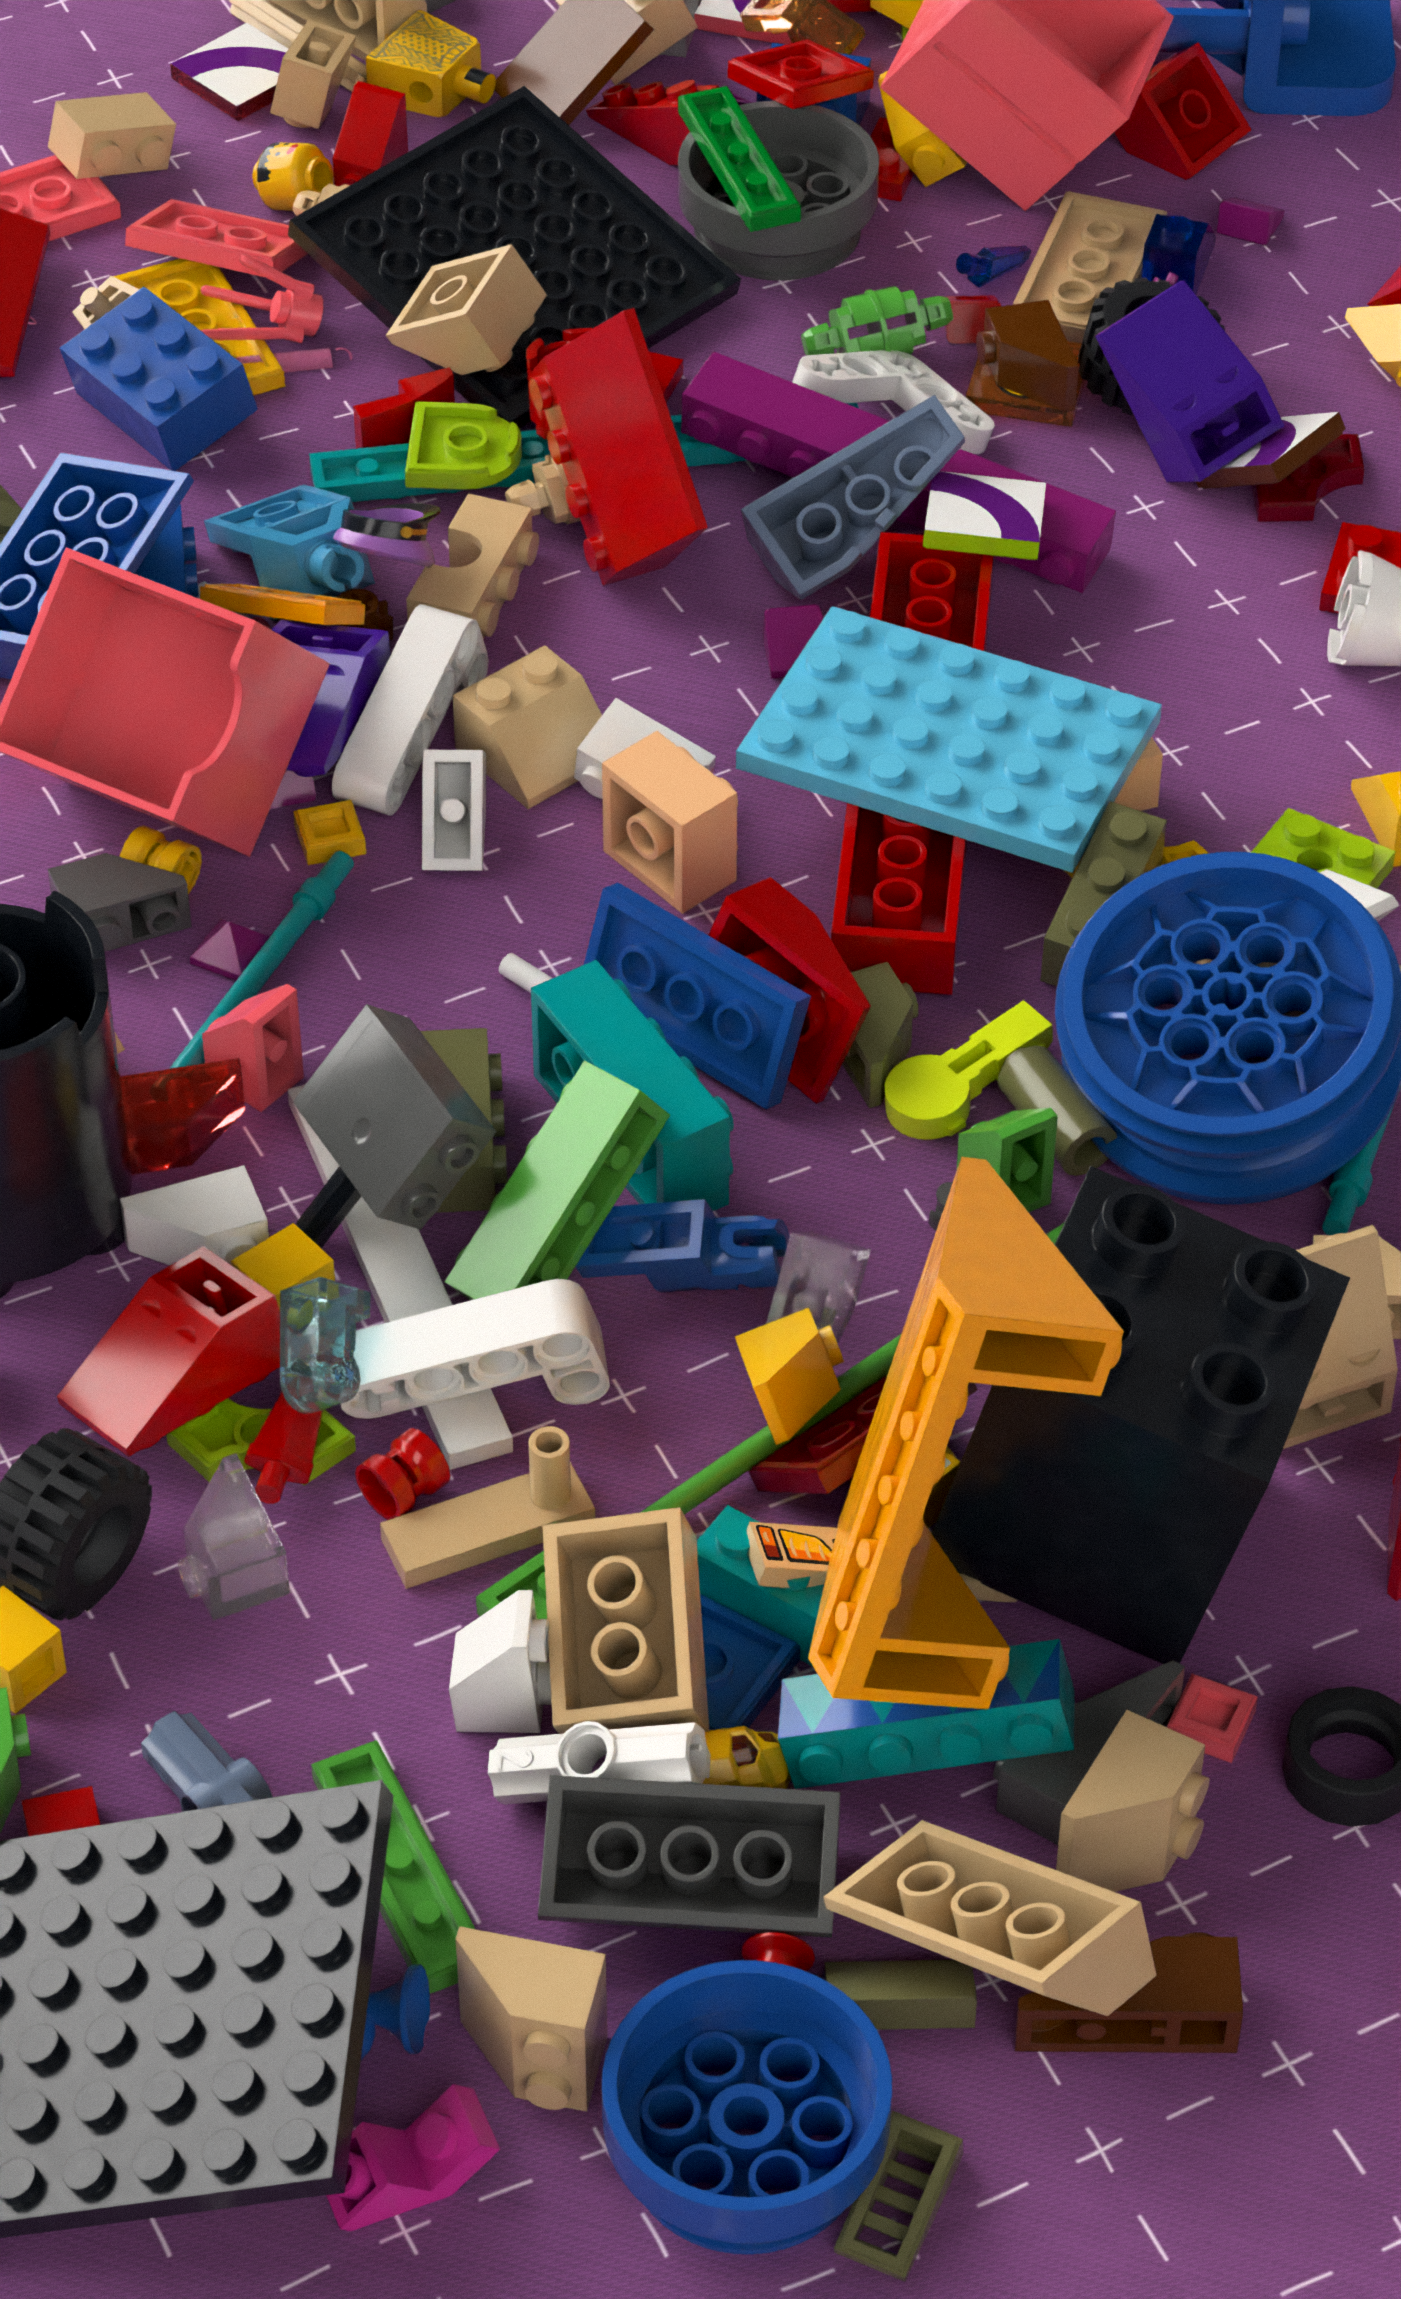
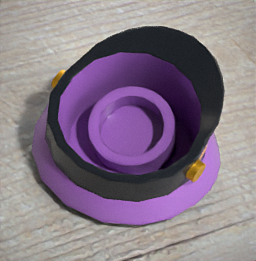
[333,503,441,568]

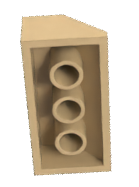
[824,1820,1157,2016]

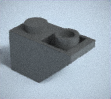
[48,853,192,952]

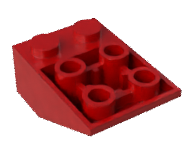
[57,1246,293,1457]

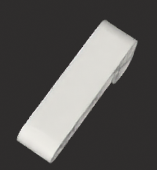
[332,604,489,815]
[334,1279,610,1419]

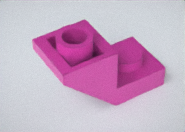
[326,2084,500,2231]

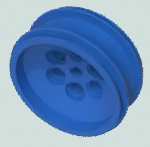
[1055,852,1401,1205]

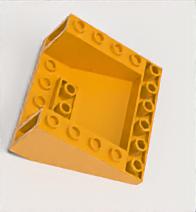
[808,1157,1124,1710]

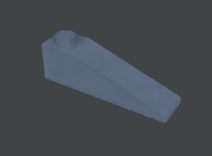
[741,395,965,600]

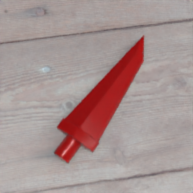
[244,1329,339,1504]

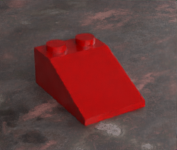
[708,877,871,1104]

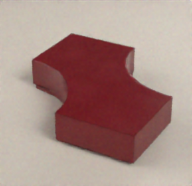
[1252,434,1365,522]

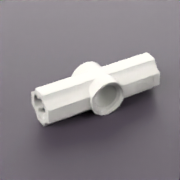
[488,1721,711,1804]

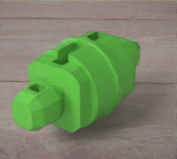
[801,286,953,356]

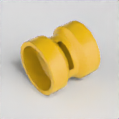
[120,825,202,894]

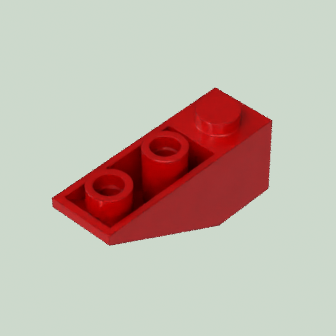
[586,80,719,165]

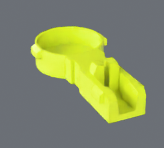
[884,1000,1053,1140]

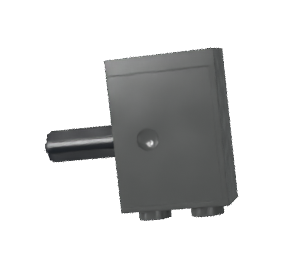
[293,1004,497,1248]

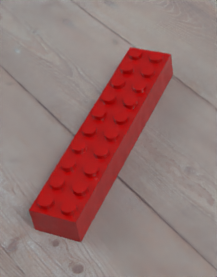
[831,532,994,995]

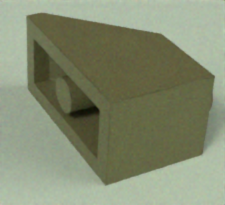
[842,962,918,1108]

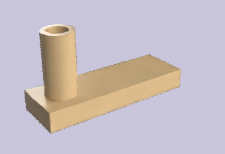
[380,1426,595,1589]

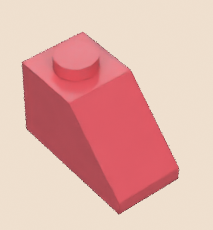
[202,984,304,1112]

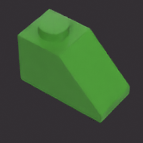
[957,1107,1058,1212]

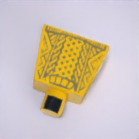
[366,10,496,118]

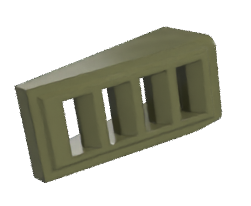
[834,2111,964,2282]

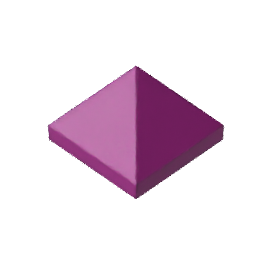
[190,919,270,980]

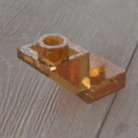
[740,0,866,55]

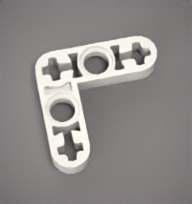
[792,350,995,454]

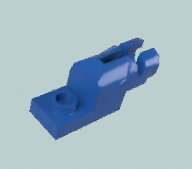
[575,1199,791,1292]

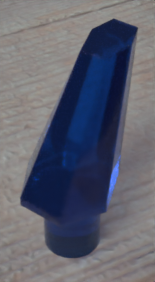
[956,245,1032,288]

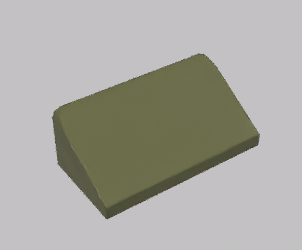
[824,1960,977,2030]

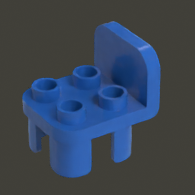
[1159,0,1396,116]

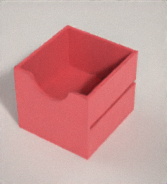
[880,0,1174,211]
[0,547,330,857]

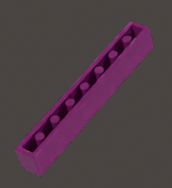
[681,351,1116,593]

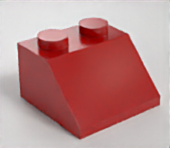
[1114,42,1252,180]

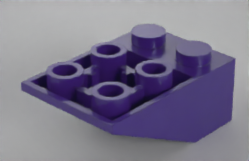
[1095,280,1285,482]
[272,619,391,777]

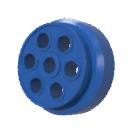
[602,1960,892,2255]

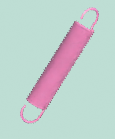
[236,347,352,373]

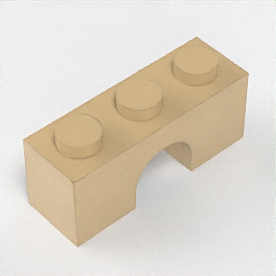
[406,493,539,639]

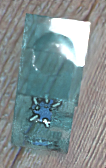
[280,1277,371,1414]

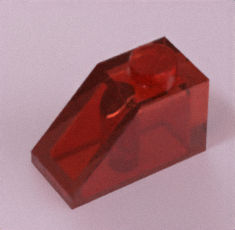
[120,1058,245,1175]

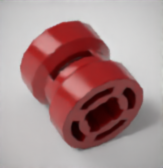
[355,1428,451,1520]

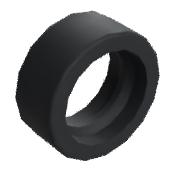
[1282,1686,1401,1827]

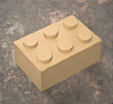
[542,1507,709,1734]

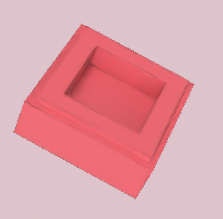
[1167,1673,1258,1763]

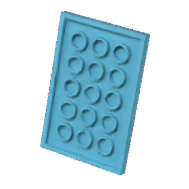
[736,606,1162,873]

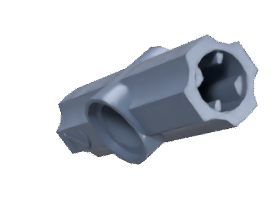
[141,1711,273,1812]

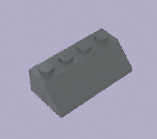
[538,1775,840,1938]

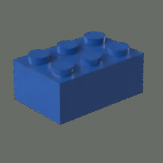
[59,286,258,471]

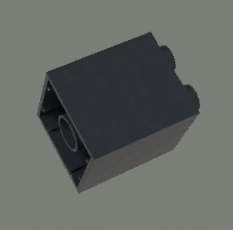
[932,1166,1350,1664]

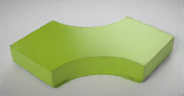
[167,1398,356,1486]

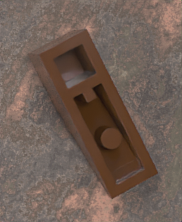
[1014,1932,1243,2053]

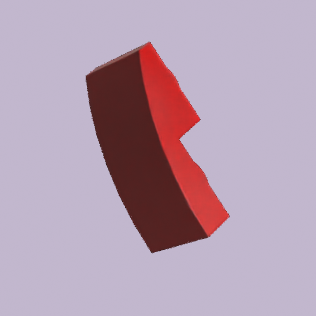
[353,367,455,449]

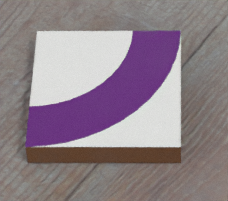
[1196,412,1346,489]

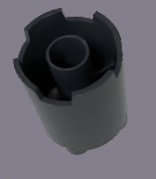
[0,890,132,1298]

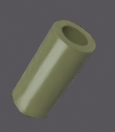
[998,1046,1117,1176]

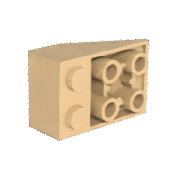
[1283,1225,1398,1449]

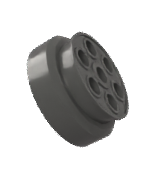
[678,101,879,280]

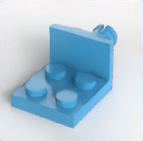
[204,484,375,621]

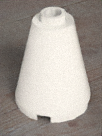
[1327,550,1401,666]

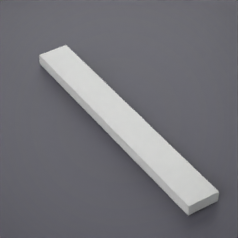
[288,1084,513,1470]

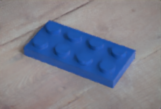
[583,882,811,1110]

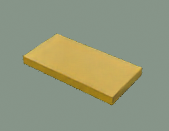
[113,258,285,396]

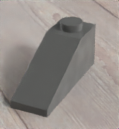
[993,1660,1185,1845]

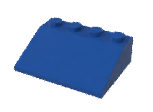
[0,452,194,679]

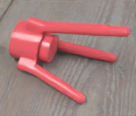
[201,254,323,343]

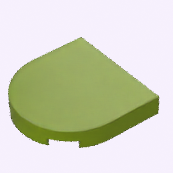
[405,401,522,489]

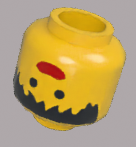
[252,142,333,211]

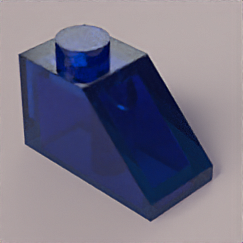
[1141,214,1216,295]

